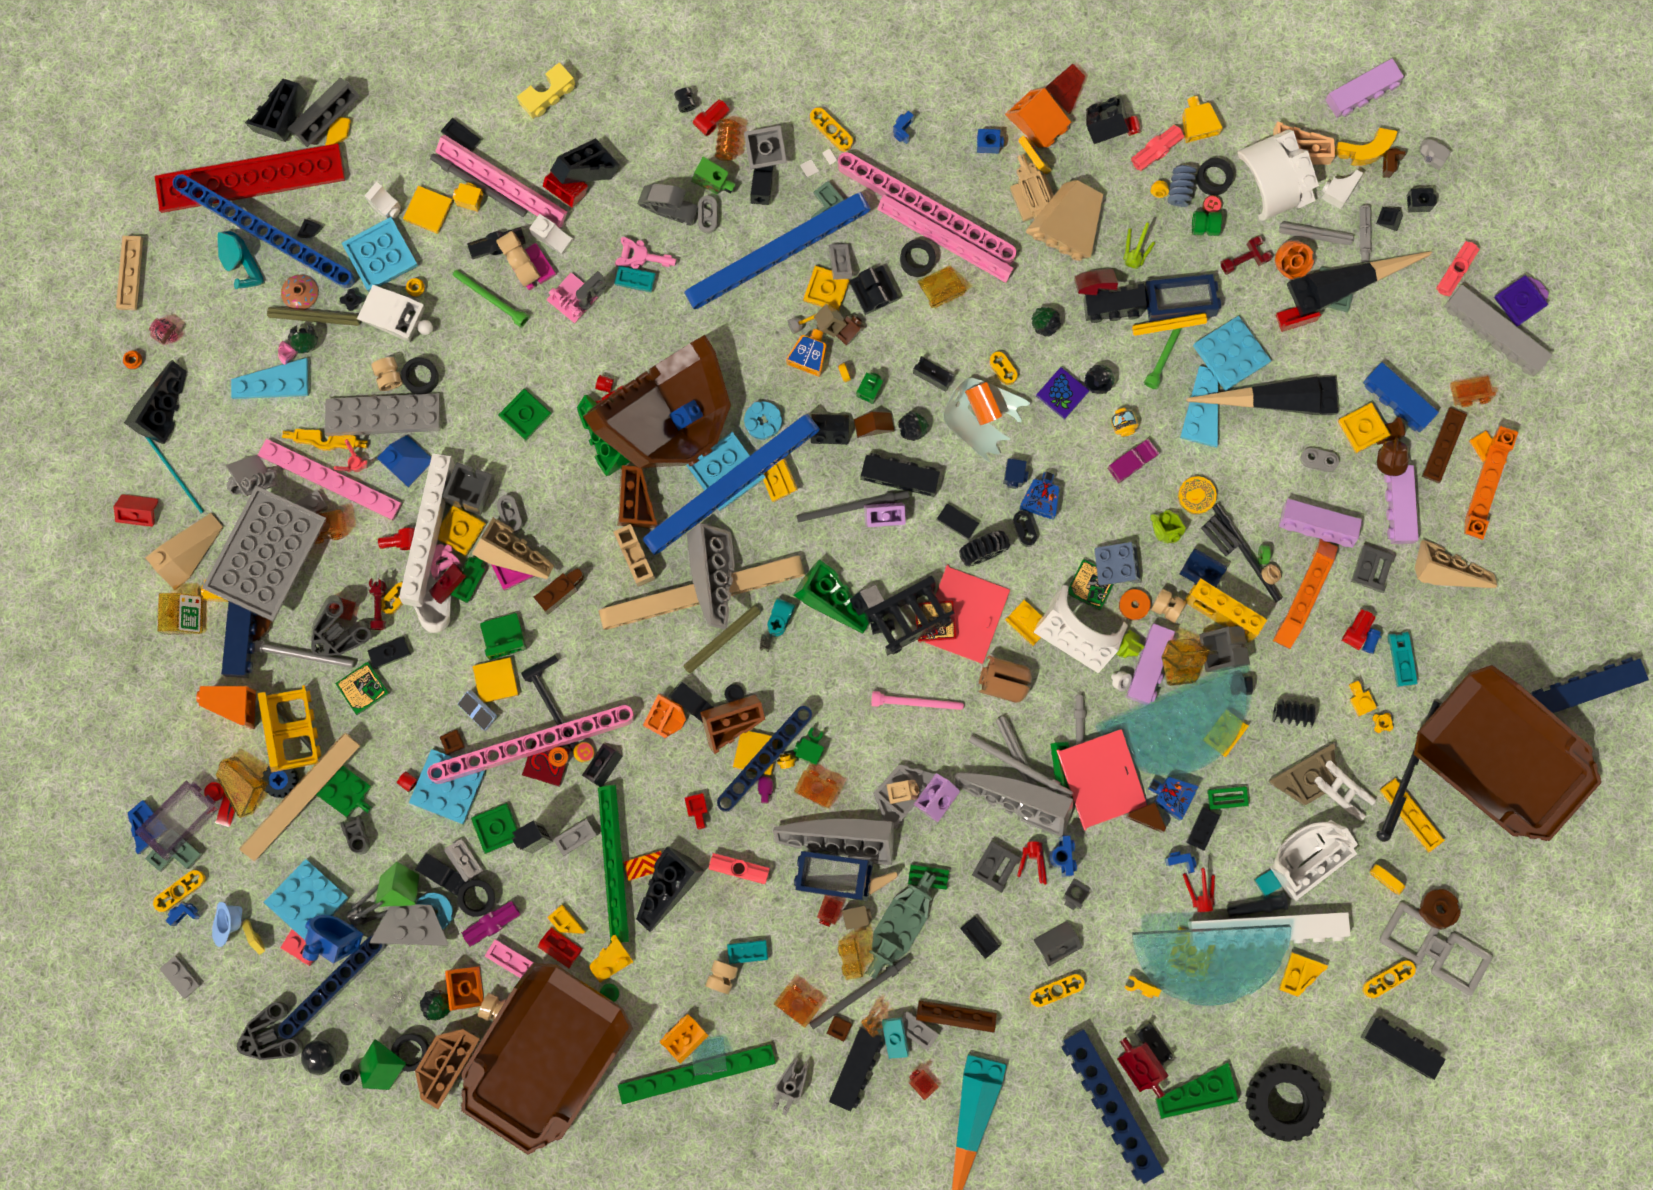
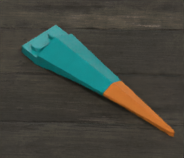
[952,1054,1006,1190]

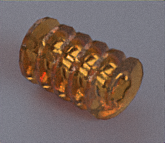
[715,119,742,161]

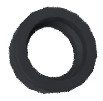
[1196,158,1234,196]
[900,239,936,277]
[401,357,439,394]
[457,879,495,917]
[391,1033,430,1072]

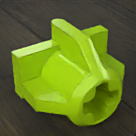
[1116,630,1145,658]

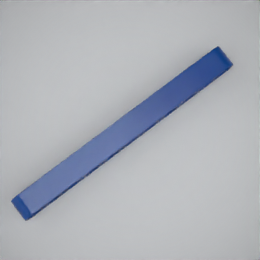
[173,174,355,288]
[684,192,871,310]
[643,414,820,555]

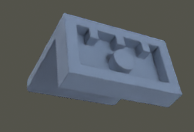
[1094,542,1141,586]

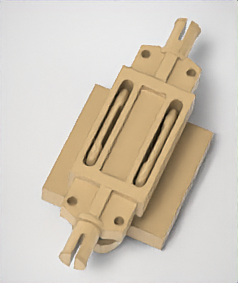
[1010,154,1054,222]

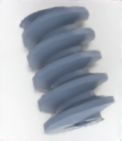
[1167,165,1197,207]

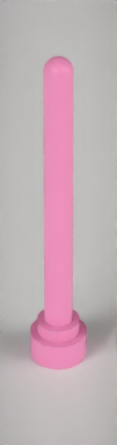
[871,691,964,710]

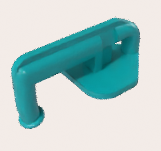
[217,231,264,289]

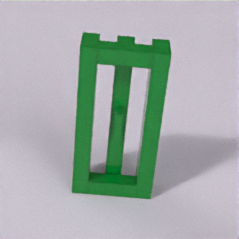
[1207,787,1249,810]
[908,865,949,890]

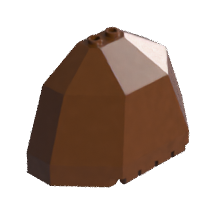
[583,335,731,468]

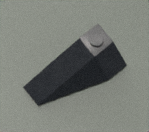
[124,360,187,444]
[636,846,704,932]

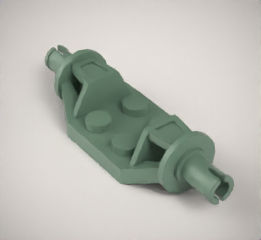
[865,871,936,980]

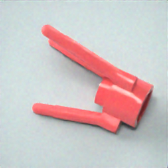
[333,439,368,472]

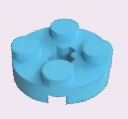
[744,402,782,440]
[416,893,453,930]

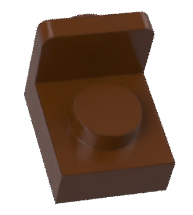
[1382,148,1406,178]
[836,315,865,346]

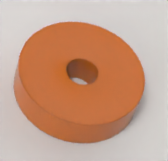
[1119,589,1150,621]

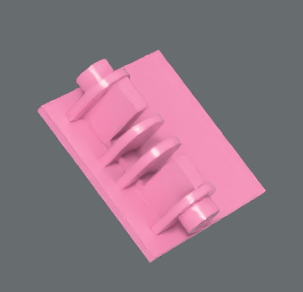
[547,273,598,324]

